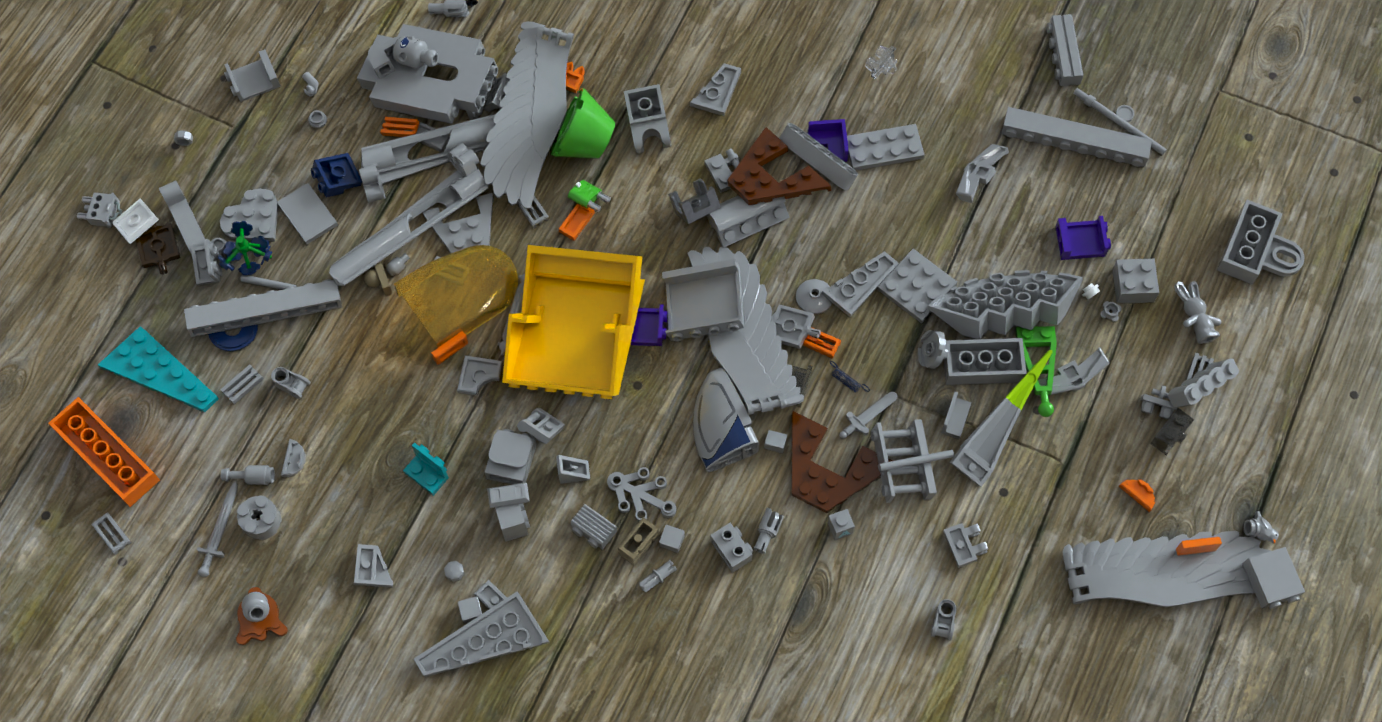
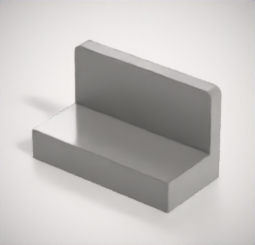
[941,391,972,439]

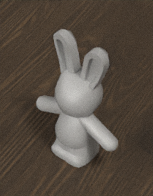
[1174,281,1221,344]

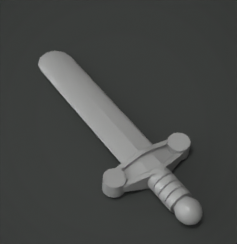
[839,392,898,439]

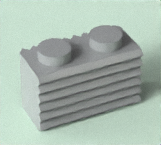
[570,504,617,550]

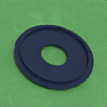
[208,324,258,351]

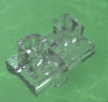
[865,45,897,79]

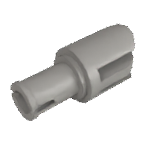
[428,0,469,17]
[753,508,784,554]

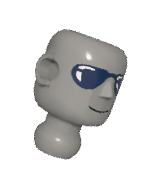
[393,36,439,68]

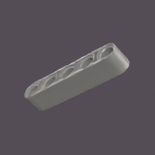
[779,123,858,190]

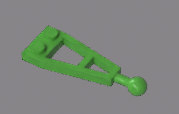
[1015,326,1057,417]

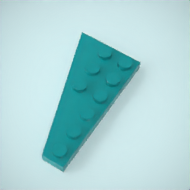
[98,326,219,412]

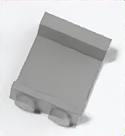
[224,49,281,102]

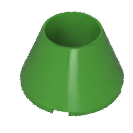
[551,88,615,159]

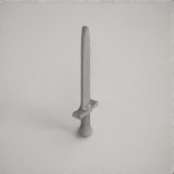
[197,482,238,577]

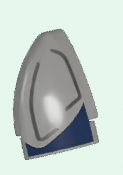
[693,367,759,472]

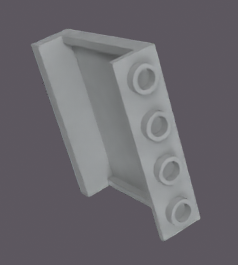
[662,259,744,341]

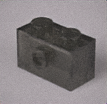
[1151,408,1194,456]

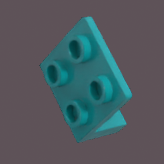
[403,443,449,496]

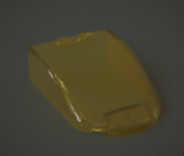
[394,245,518,349]

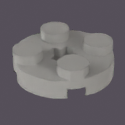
[918,330,948,369]

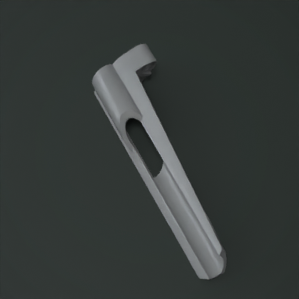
[359,114,496,203]
[329,143,489,286]

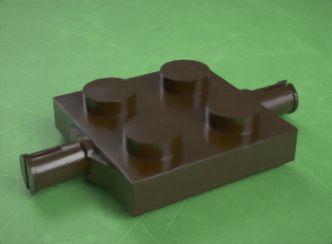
[136,223,181,275]

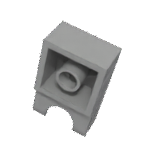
[624,84,672,153]

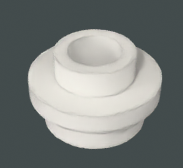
[1082,283,1100,300]

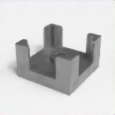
[668,178,721,224]

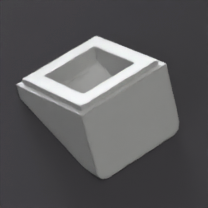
[764,430,787,453]

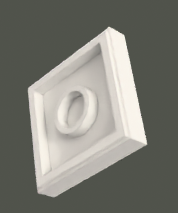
[112,198,159,244]

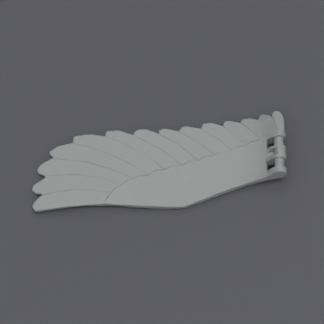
[480,21,574,210]
[687,246,804,415]
[1063,531,1271,607]

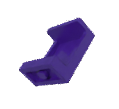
[1055,216,1111,260]
[630,304,668,346]

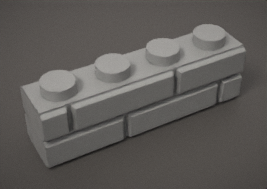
[1046,14,1083,86]

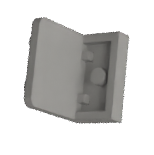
[191,239,222,285]

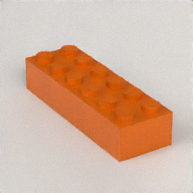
[48,397,160,507]

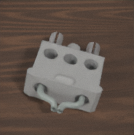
[77,193,123,229]

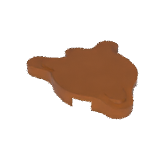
[236,587,288,645]

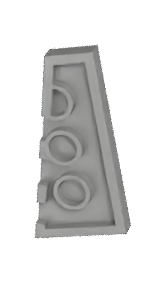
[822,251,899,317]

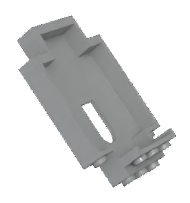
[357,24,498,124]

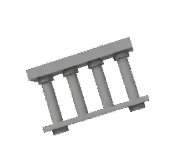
[871,419,937,503]

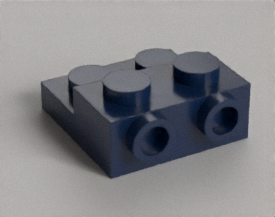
[311,153,362,197]

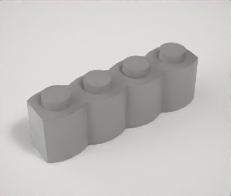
[1168,359,1239,408]

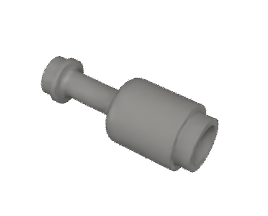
[221,465,275,485]

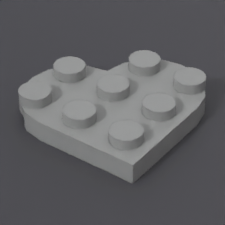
[220,188,279,241]

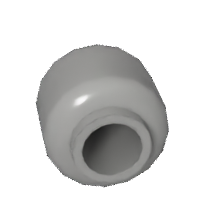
[241,592,270,622]

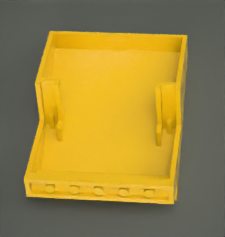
[502,245,645,399]

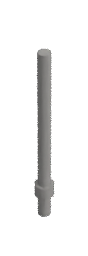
[1073,88,1167,155]

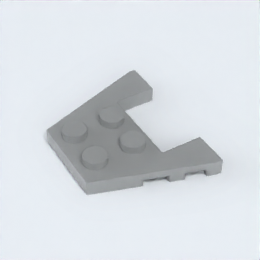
[423,193,493,258]

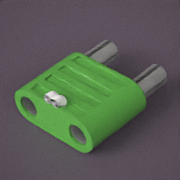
[568,180,611,212]

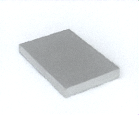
[277,183,338,244]

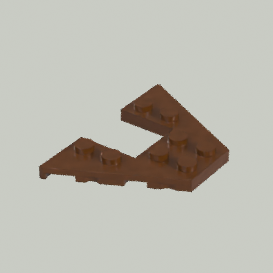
[727,127,831,205]
[792,411,893,513]

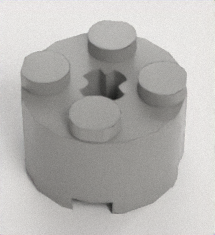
[237,495,282,540]

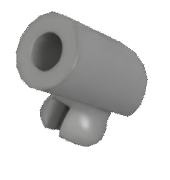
[302,72,319,96]

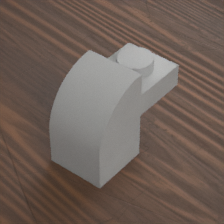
[368,37,398,79]

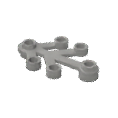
[607,467,676,522]

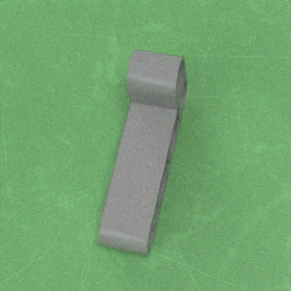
[159,181,205,254]

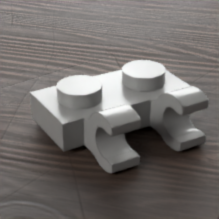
[943,523,988,568]

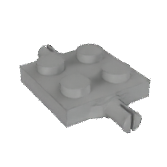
[771,304,821,349]

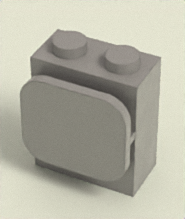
[485,429,537,485]

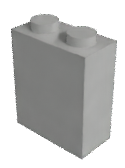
[1242,547,1305,609]

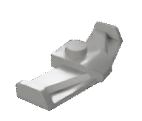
[956,144,1009,203]
[1038,347,1110,396]

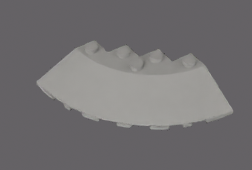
[928,270,1083,339]

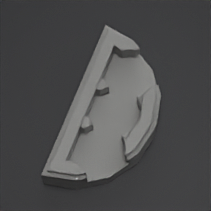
[281,439,306,477]

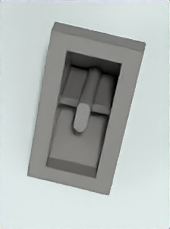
[556,455,590,484]

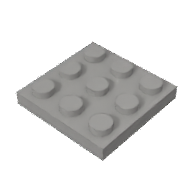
[877,249,957,324]

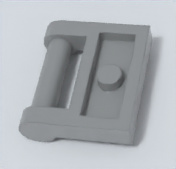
[517,408,565,444]

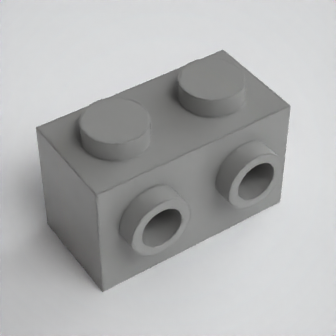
[710,523,753,573]

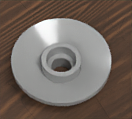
[796,279,832,314]

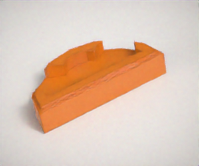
[1119,479,1155,512]

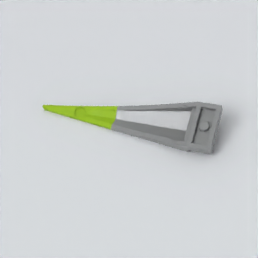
[949,350,1052,487]

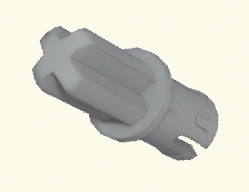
[639,560,677,592]

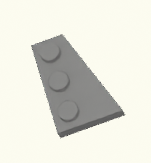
[690,63,741,116]

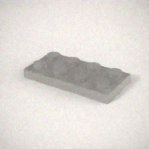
[847,124,925,170]

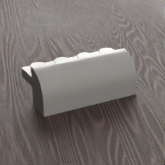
[706,195,790,247]

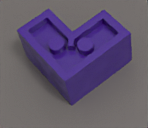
[807,119,849,162]

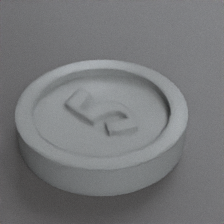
[1116,105,1134,122]

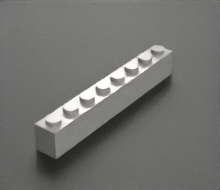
[1001,107,1152,167]
[184,279,342,337]

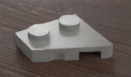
[354,544,393,588]

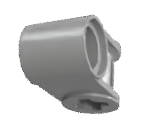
[271,367,311,399]
[931,599,956,641]

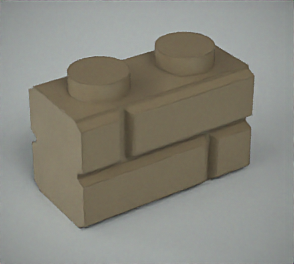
[618,518,659,565]

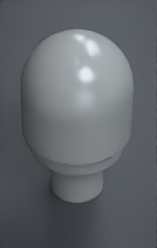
[386,253,410,276]

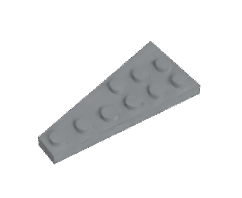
[414,591,550,677]

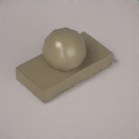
[364,261,392,296]

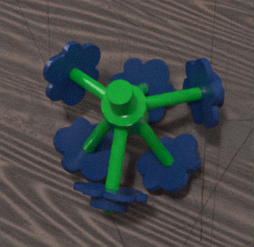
[218,221,272,275]

